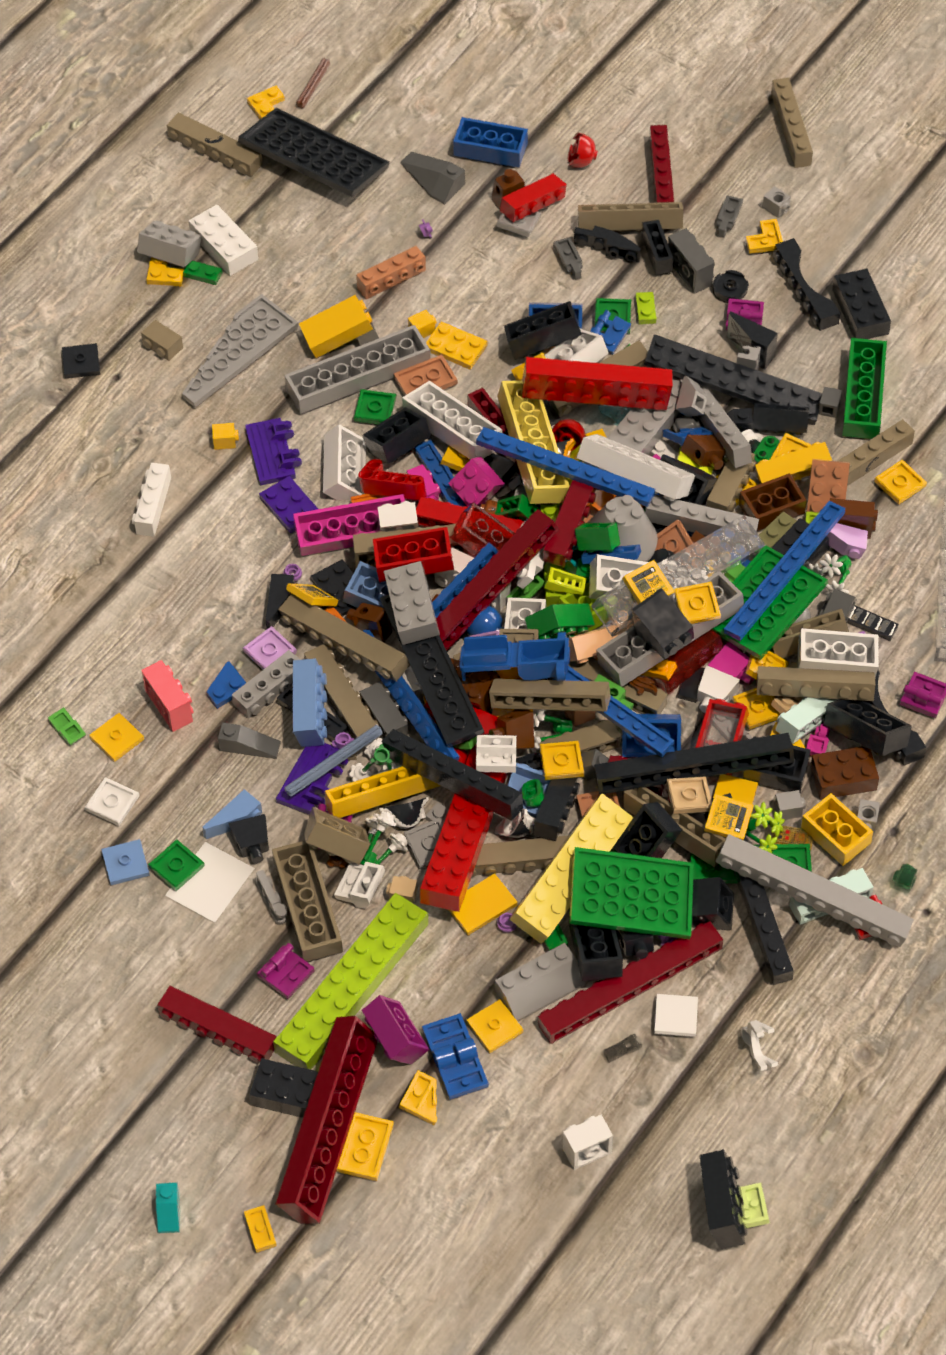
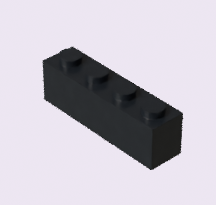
[533,777,580,841]

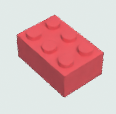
[141,660,194,732]

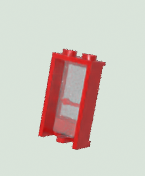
[695,699,749,776]

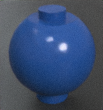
[466,606,505,636]

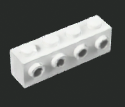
[132,463,171,537]

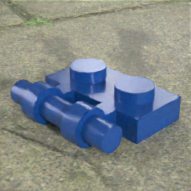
[590,310,631,355]

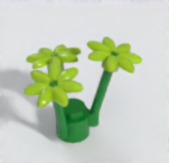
[745,802,785,854]

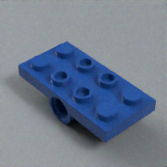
[422,1013,489,1100]

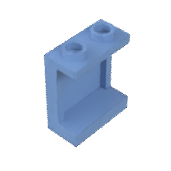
[508,763,551,818]

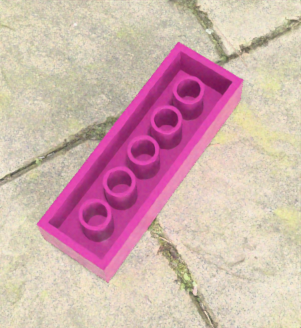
[293,494,405,556]

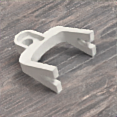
[741,1020,778,1071]

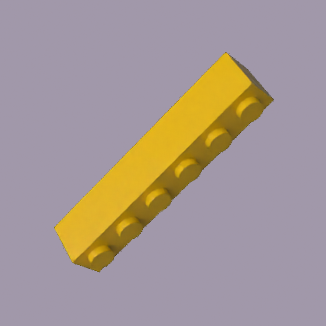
[325,766,441,818]

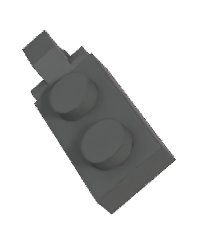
[716,195,744,238]
[554,237,583,280]

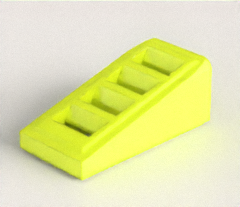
[544,567,587,595]

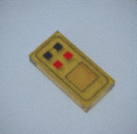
[773,826,813,851]

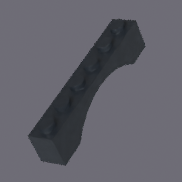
[773,238,840,330]
[864,670,927,766]

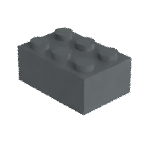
[668,228,715,294]

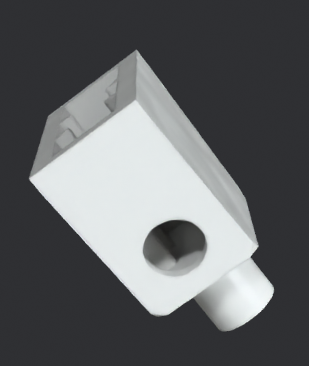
[697,666,740,713]

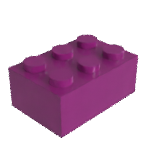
[361,995,429,1065]

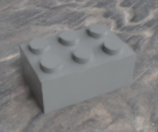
[137,221,201,267]

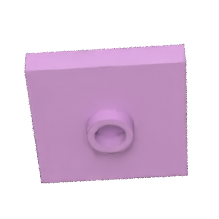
[243,626,297,670]

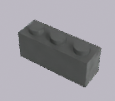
[359,682,409,738]

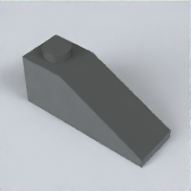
[218,722,281,759]

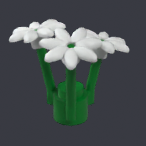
[809,554,852,595]
[529,709,573,753]

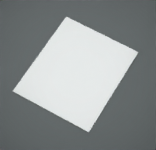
[165,842,255,922]

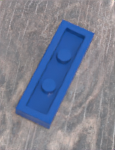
[581,544,641,565]

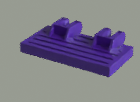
[245,418,302,486]
[276,743,348,815]

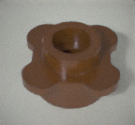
[327,854,347,868]

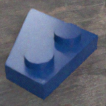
[663,427,713,446]
[206,661,246,709]

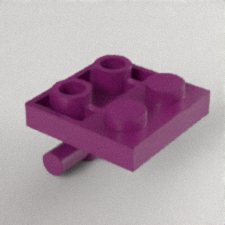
[726,298,764,330]
[900,671,946,719]
[257,943,315,999]

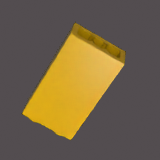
[299,294,373,358]

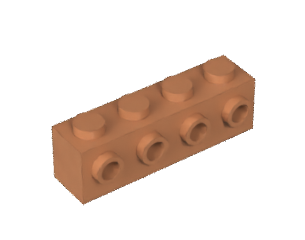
[356,246,426,300]

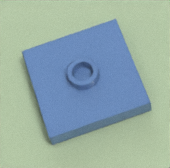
[102,839,150,886]

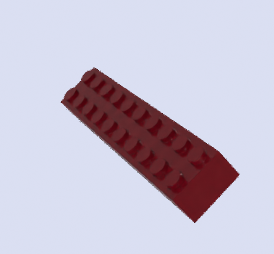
[276,1016,377,1224]

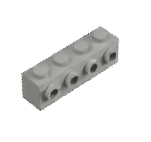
[232,650,300,719]

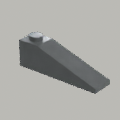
[401,151,465,205]

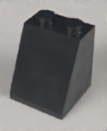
[632,588,694,659]
[692,877,734,931]

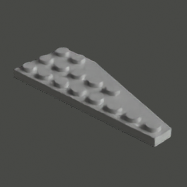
[182,294,299,407]

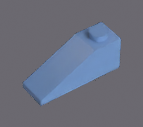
[202,789,262,839]

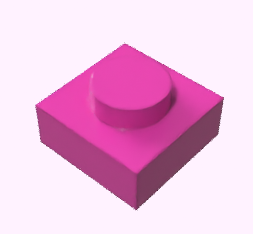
[806,734,829,756]

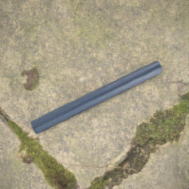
[284,725,382,797]

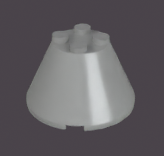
[587,495,658,562]

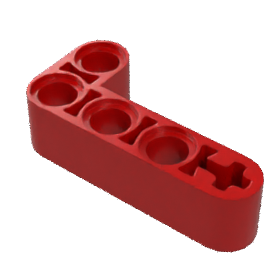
[358,459,427,500]

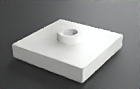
[85,777,139,826]

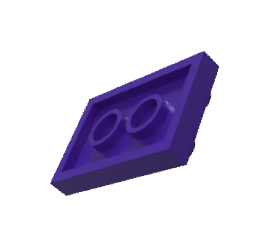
[259,476,318,534]

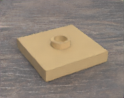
[666,777,712,814]

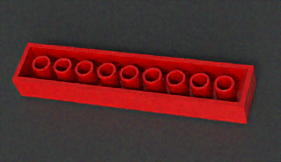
[420,743,508,912]

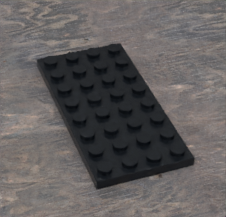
[238,107,390,197]

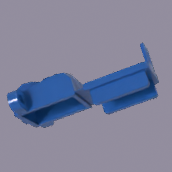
[460,632,570,681]

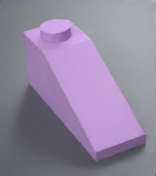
[813,519,868,559]

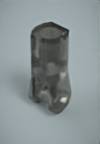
[603,1034,642,1063]

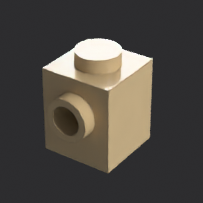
[386,876,418,904]

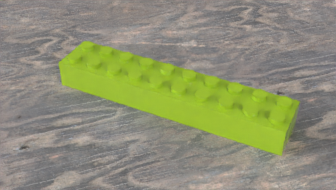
[273,892,429,1070]

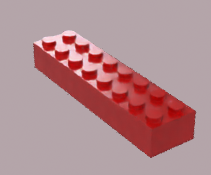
[522,357,673,410]

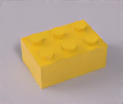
[801,793,873,866]

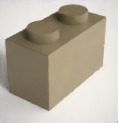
[141,320,183,361]

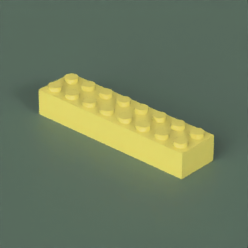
[497,381,570,504]
[509,794,633,944]

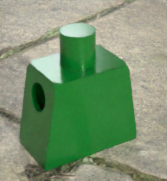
[495,494,539,522]

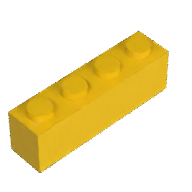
[755,442,832,484]

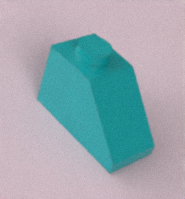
[156,1183,180,1234]

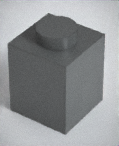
[819,387,842,418]
[581,749,609,780]

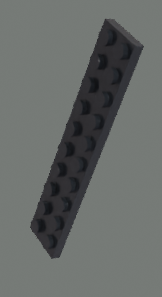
[644,334,822,425]
[380,594,484,748]

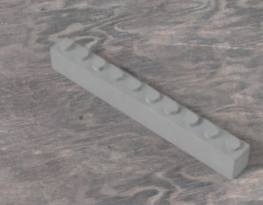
[716,834,914,947]

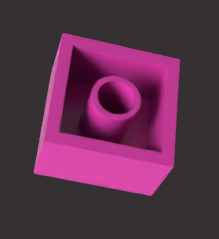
[448,457,505,510]

